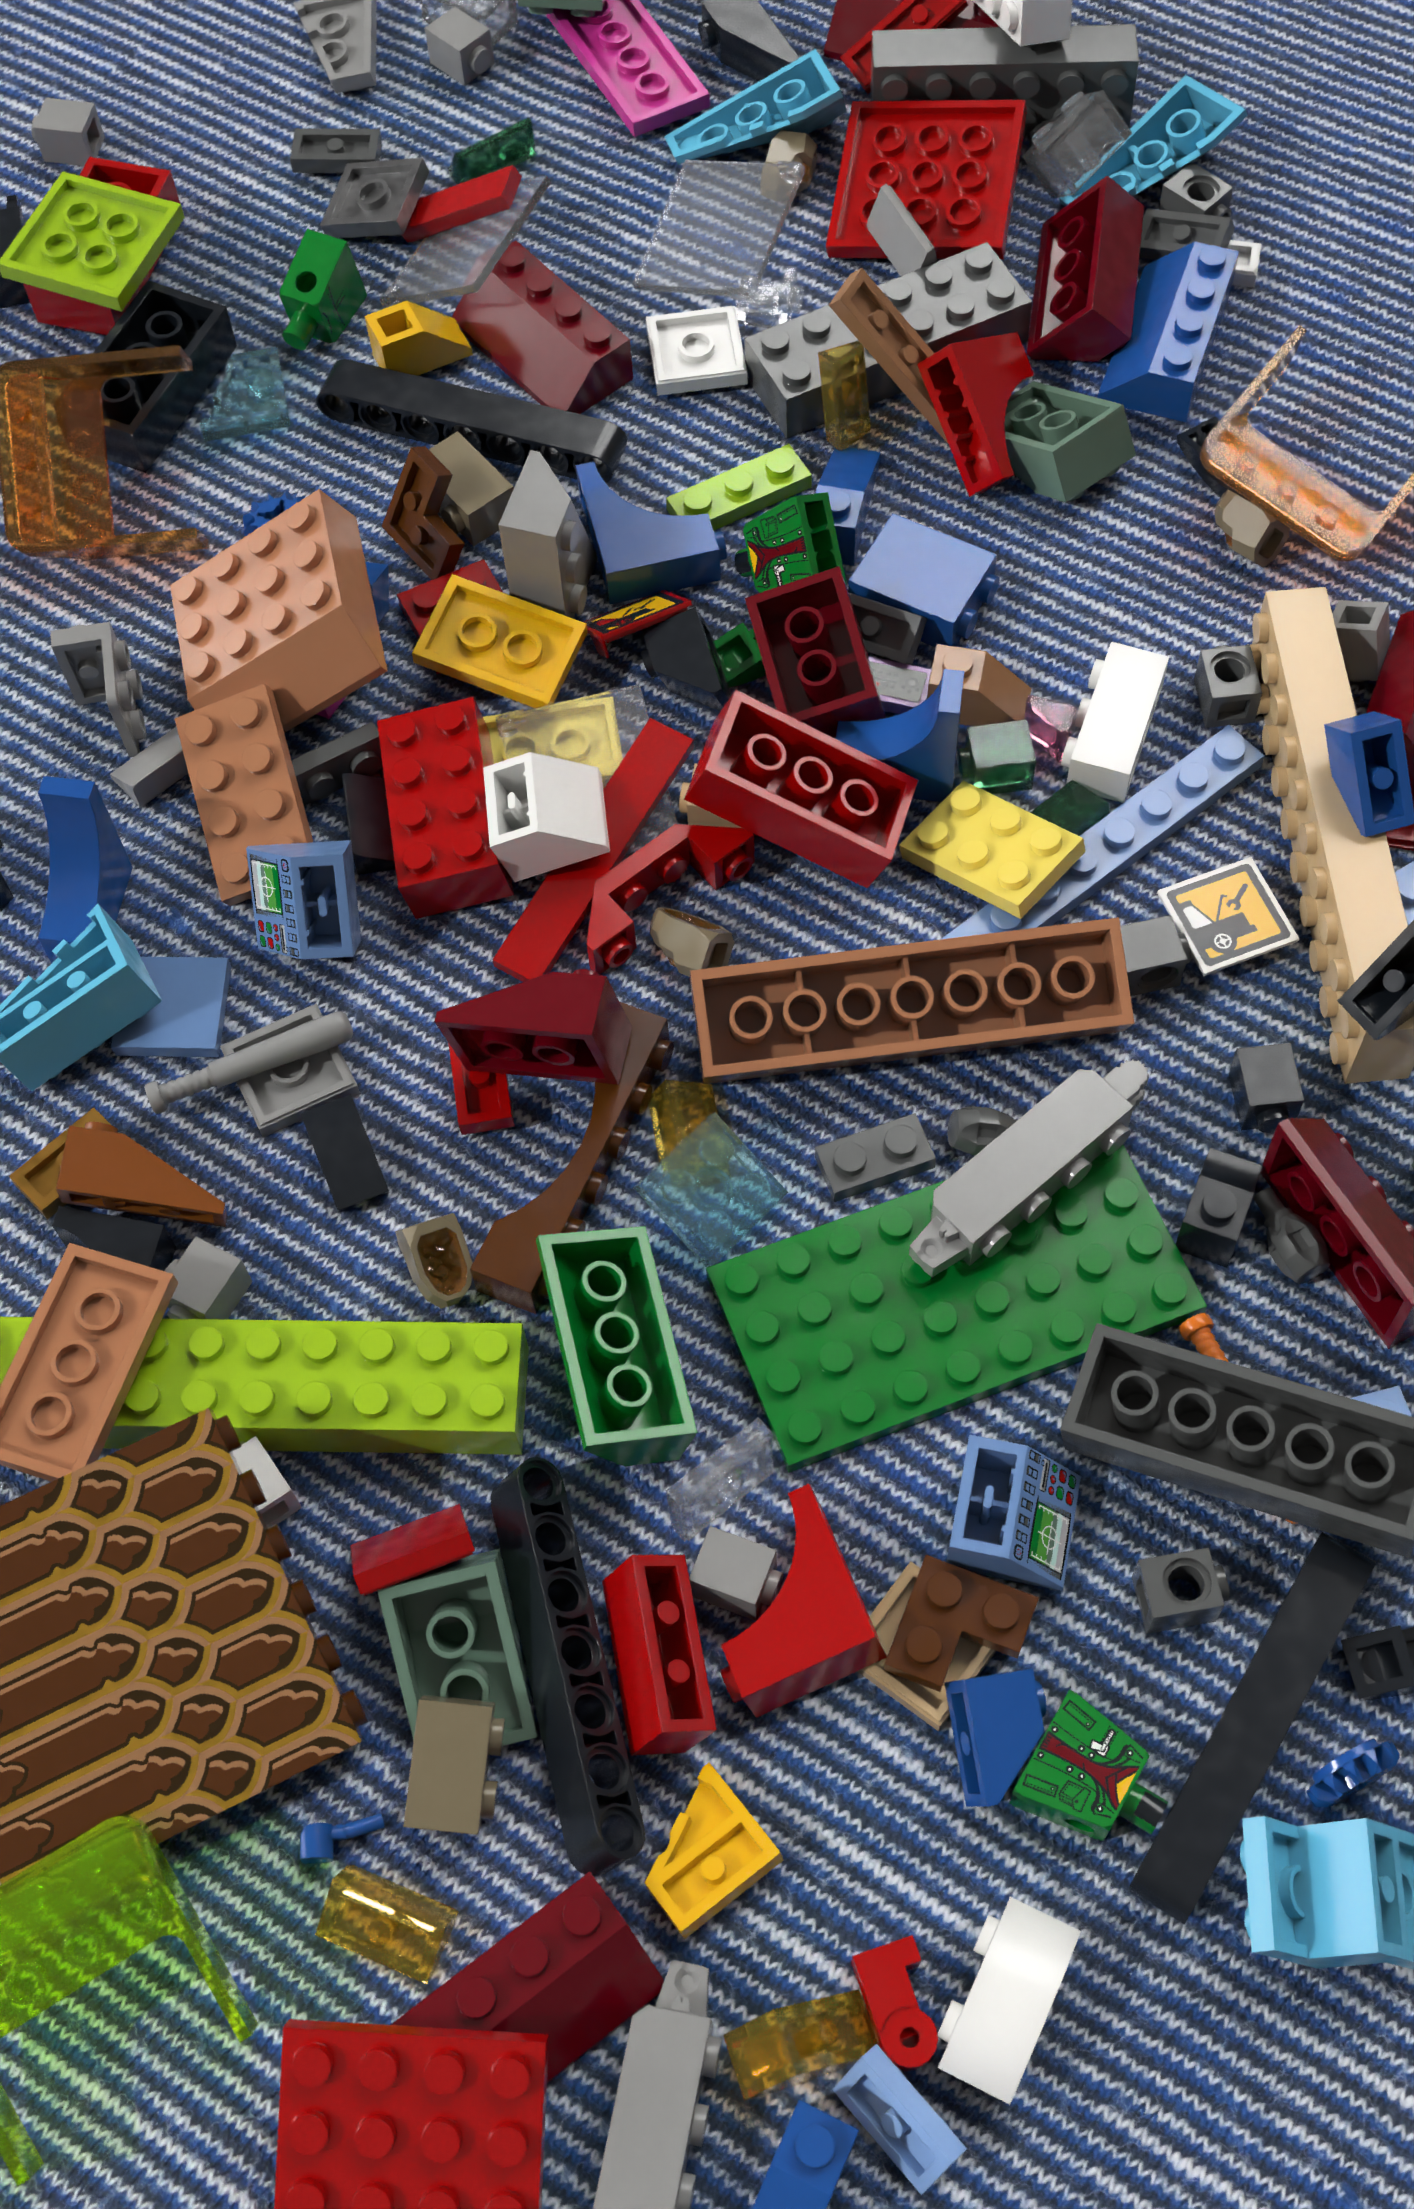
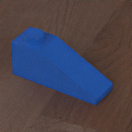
[815,445,881,566]
[752,2100,859,2209]

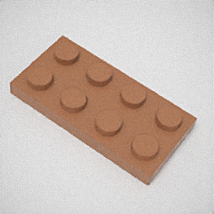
[174,683,313,906]
[0,1243,178,1482]

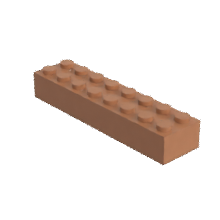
[690,917,1135,1084]

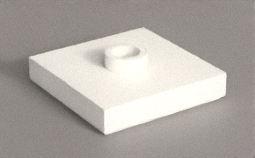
[646,306,748,396]

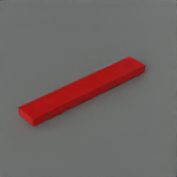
[492,718,694,982]

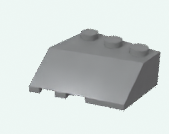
[498,450,597,619]

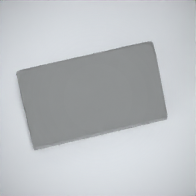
[867,184,938,276]
[110,726,188,808]

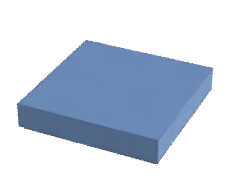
[111,957,231,1057]

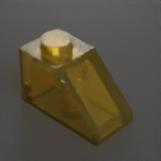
[723,1989,879,2100]

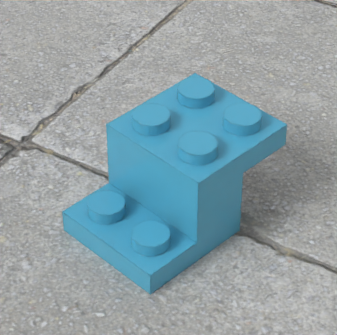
[1240,1816,1414,1970]

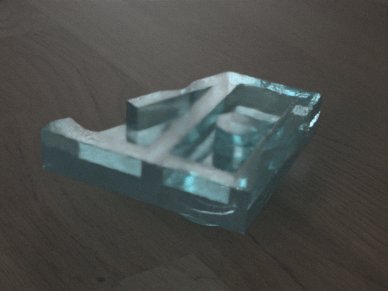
[200,347,292,442]

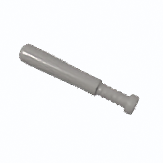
[144,1011,353,1114]

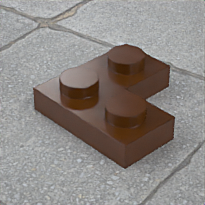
[381,446,465,580]
[884,1555,1039,1692]

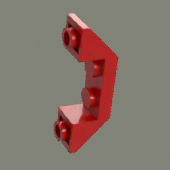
[586,824,755,974]

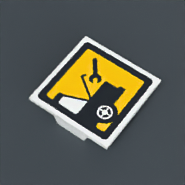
[1157,857,1299,976]

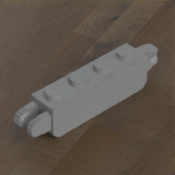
[909,1059,1149,1277]
[593,1961,722,2209]

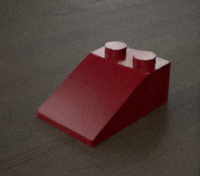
[434,969,632,1085]

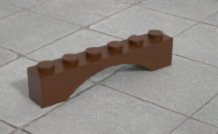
[470,1001,674,1314]

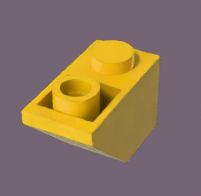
[365,300,473,376]

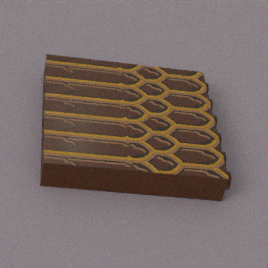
[0,1408,368,1915]

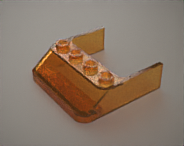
[1200,325,1414,562]
[0,345,210,560]

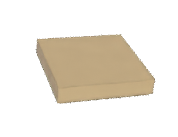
[857,1561,996,1732]

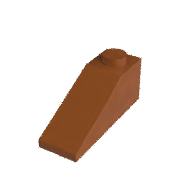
[56,1122,228,1227]

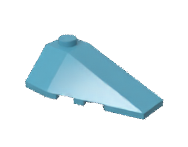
[664,49,847,164]
[1059,75,1248,206]

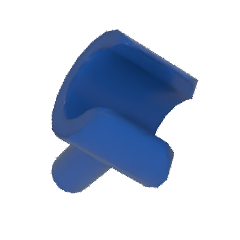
[300,1813,385,1865]

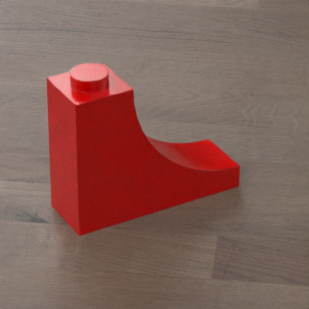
[917,332,1034,497]
[720,1484,887,1718]

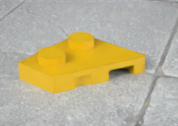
[645,1762,783,1939]

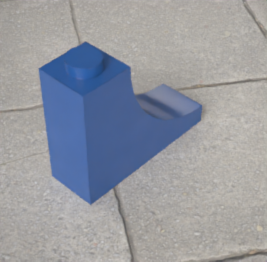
[576,462,727,604]
[836,669,965,802]
[38,776,133,964]

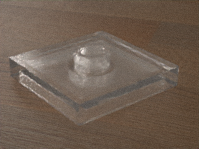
[666,1417,773,1542]

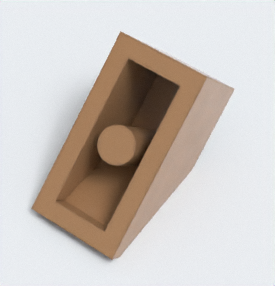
[927,644,1032,734]

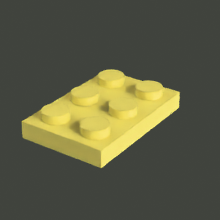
[899,780,1085,919]

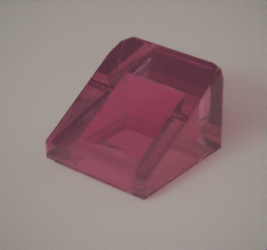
[1023,695,1077,763]

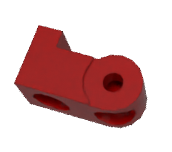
[851,1935,938,2072]

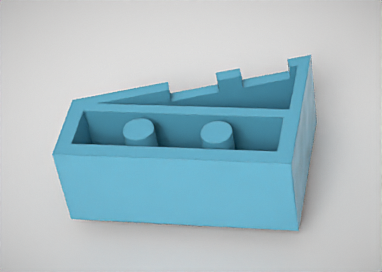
[0,904,162,1091]

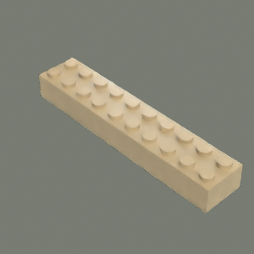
[1247,587,1414,1084]

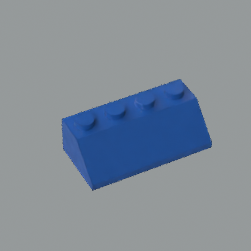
[1097,241,1239,422]

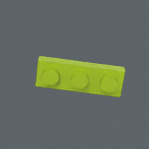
[666,444,812,531]

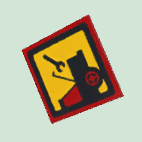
[584,590,692,658]

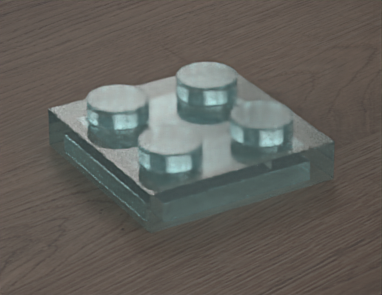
[633,1112,788,1268]

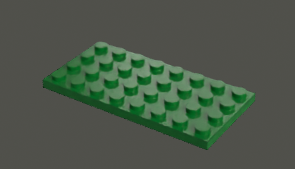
[706,1144,1207,1473]

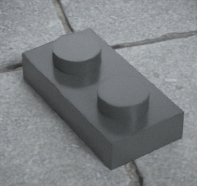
[290,128,382,173]
[1139,208,1235,260]
[849,593,927,665]
[292,721,383,806]
[815,1113,936,1202]

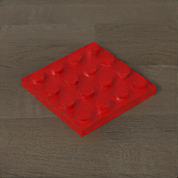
[826,100,1027,259]
[274,2019,549,2209]

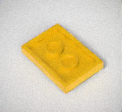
[412,574,587,713]

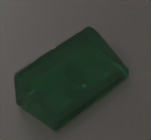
[448,117,536,185]

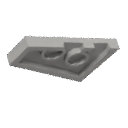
[293,0,377,93]

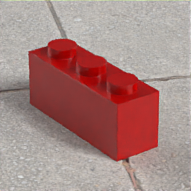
[602,1555,717,1756]

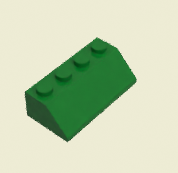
[536,1226,698,1467]

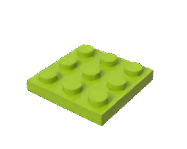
[0,171,185,312]

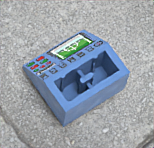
[246,840,361,960]
[946,1434,1081,1591]

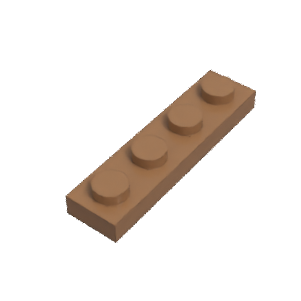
[829,268,948,444]

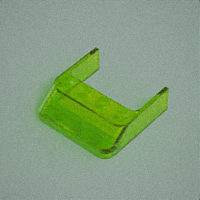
[0,1815,259,2186]

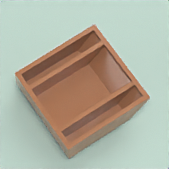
[170,489,387,733]

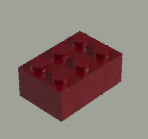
[745,566,886,738]

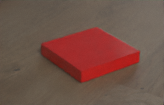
[350,1504,475,1596]

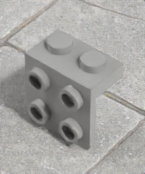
[50,622,147,757]

